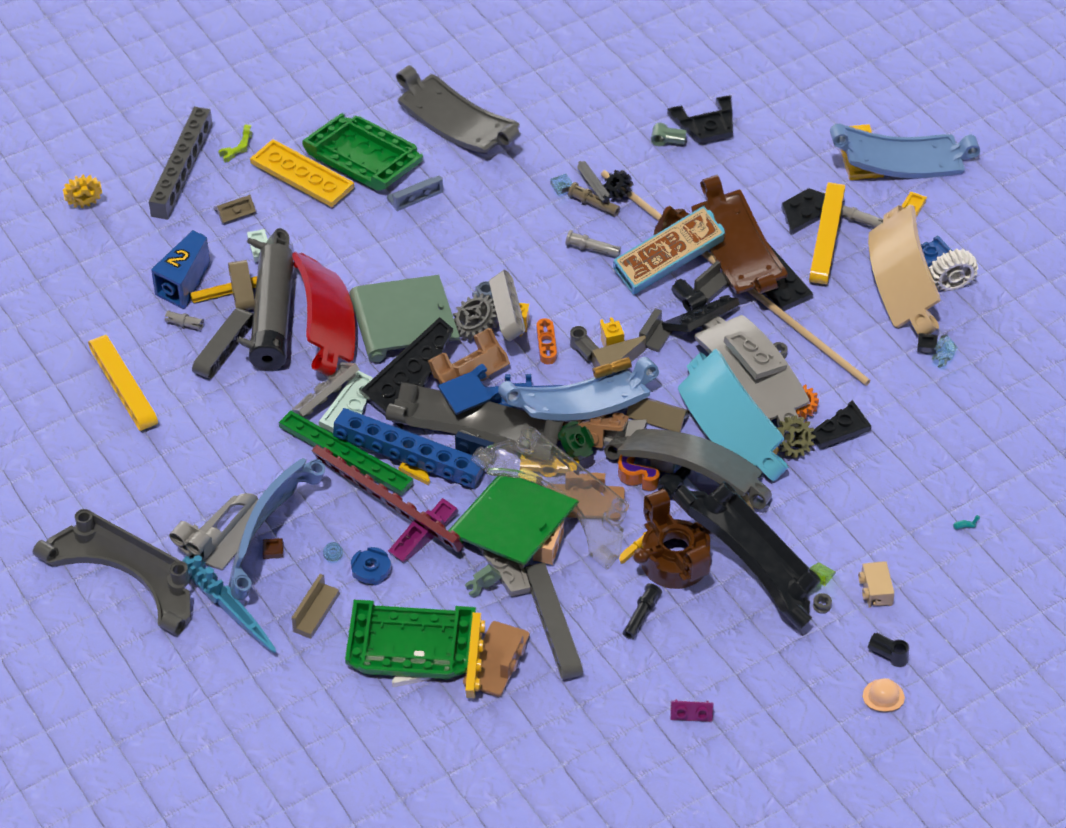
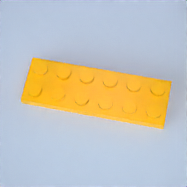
[250,139,354,207]

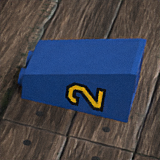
[151,230,210,310]

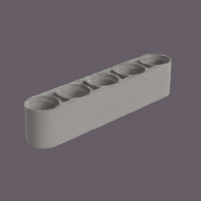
[489,269,526,342]

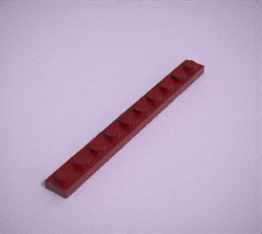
[311,445,463,552]

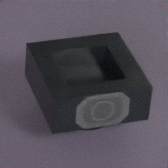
[917,333,938,354]

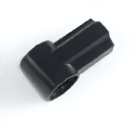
[672,279,707,312]
[868,633,909,667]

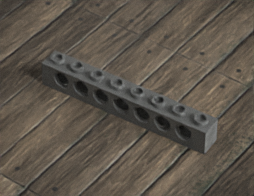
[148,107,213,220]

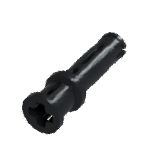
[622,583,662,639]

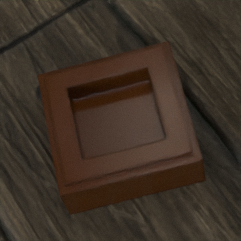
[263,538,283,559]

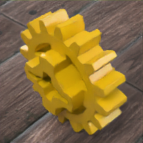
[62,174,103,208]

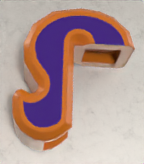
[618,455,660,491]

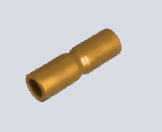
[592,357,632,379]

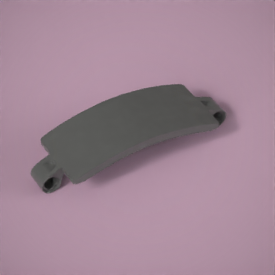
[396,65,521,153]
[604,429,772,509]

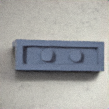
[387,175,443,211]

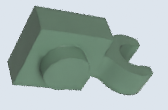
[465,564,502,598]

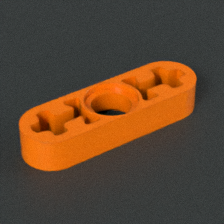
[537,318,557,364]

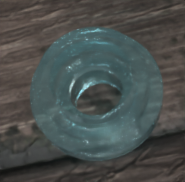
[323,542,343,561]

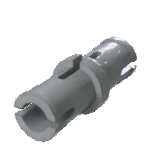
[165,311,204,331]

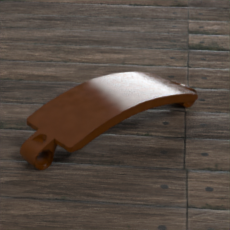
[691,174,788,294]

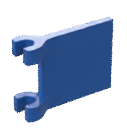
[438,364,501,415]

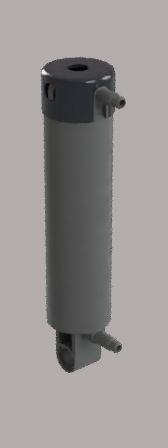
[237,228,294,371]

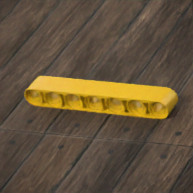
[809,182,845,285]
[88,334,158,431]

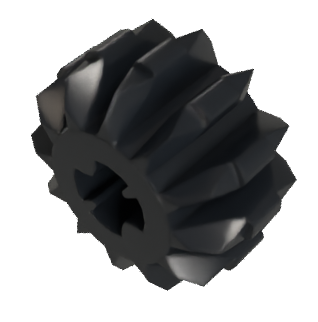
[603,170,634,201]

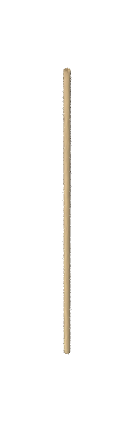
[601,170,871,386]

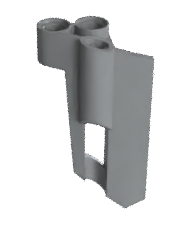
[169,493,259,571]

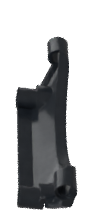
[671,481,821,630]

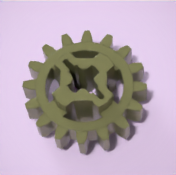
[777,416,816,458]

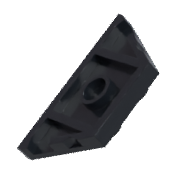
[781,188,845,235]

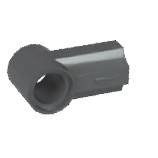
[570,326,599,362]

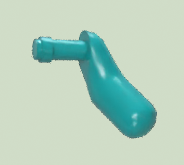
[953,515,980,530]

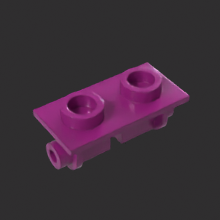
[670,699,713,722]

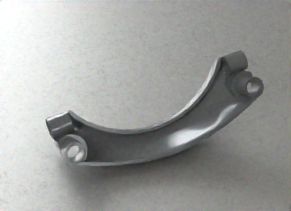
[386,382,563,461]

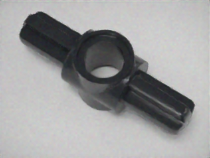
[657,466,691,499]

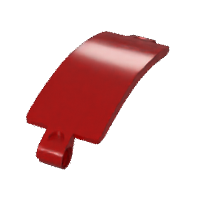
[292,252,355,376]

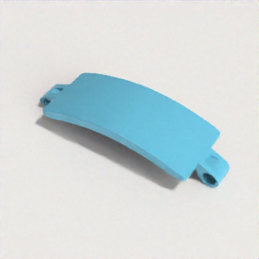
[678,349,789,481]

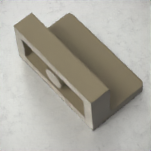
[213,195,256,223]

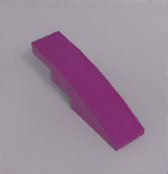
[388,498,459,563]

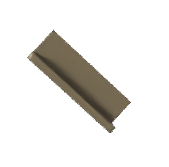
[626,397,690,432]
[292,574,340,639]

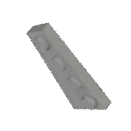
[292,362,360,417]
[477,546,531,596]

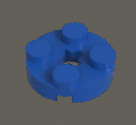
[351,547,391,585]

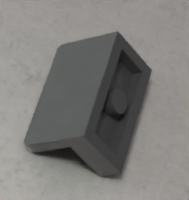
[694,261,730,304]
[639,308,673,352]

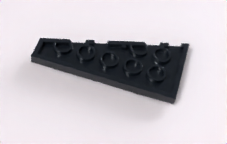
[360,317,453,429]

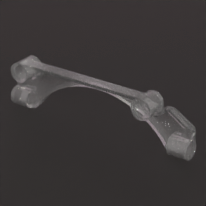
[471,426,629,570]

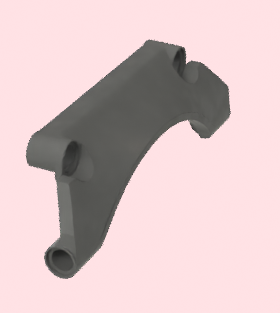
[33,509,191,636]

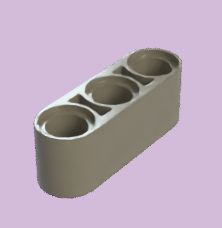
[228,260,255,311]

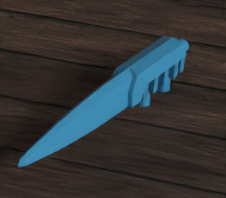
[183,555,276,653]

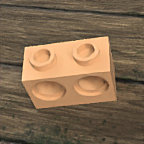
[533,521,564,565]

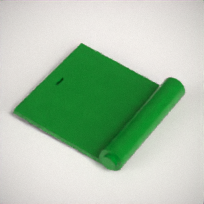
[448,472,579,566]

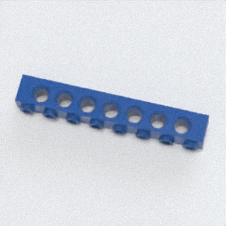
[333,408,485,489]

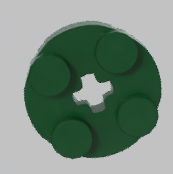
[558,421,594,460]

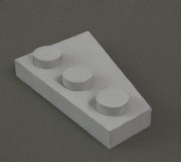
[723,332,788,380]

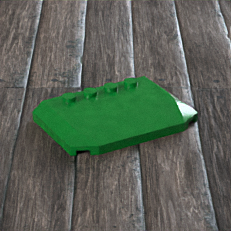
[302,113,423,191]
[345,599,476,679]

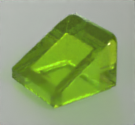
[810,562,836,586]

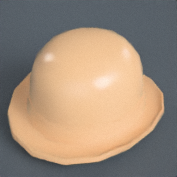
[862,678,905,712]

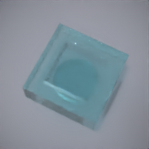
[550,174,573,195]

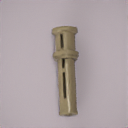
[568,182,620,217]

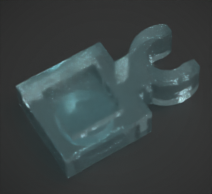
[932,334,958,368]

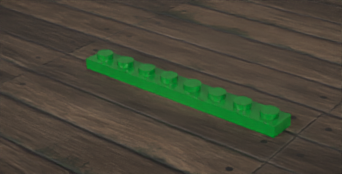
[279,410,413,496]

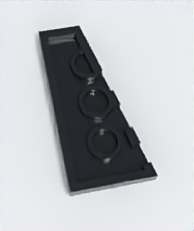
[662,295,740,332]

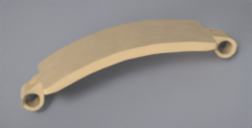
[868,204,941,335]

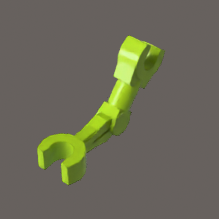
[219,124,252,163]

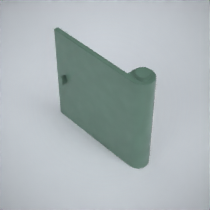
[349,275,460,362]

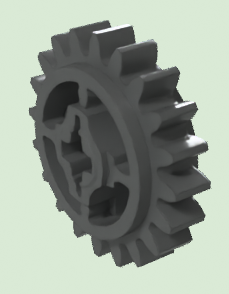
[453,293,498,341]

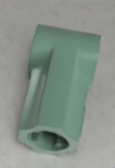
[651,123,687,146]

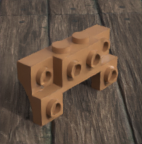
[428,328,510,384]

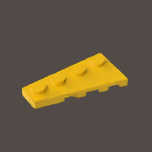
[465,612,485,698]

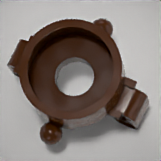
[633,489,713,589]

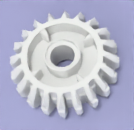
[929,248,979,292]

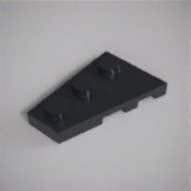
[811,400,871,449]

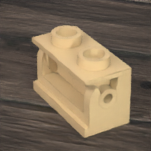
[858,561,895,608]

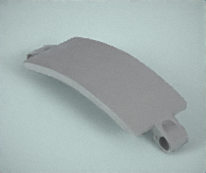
[695,315,809,435]

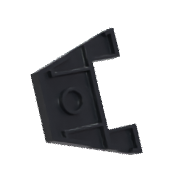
[667,95,733,144]

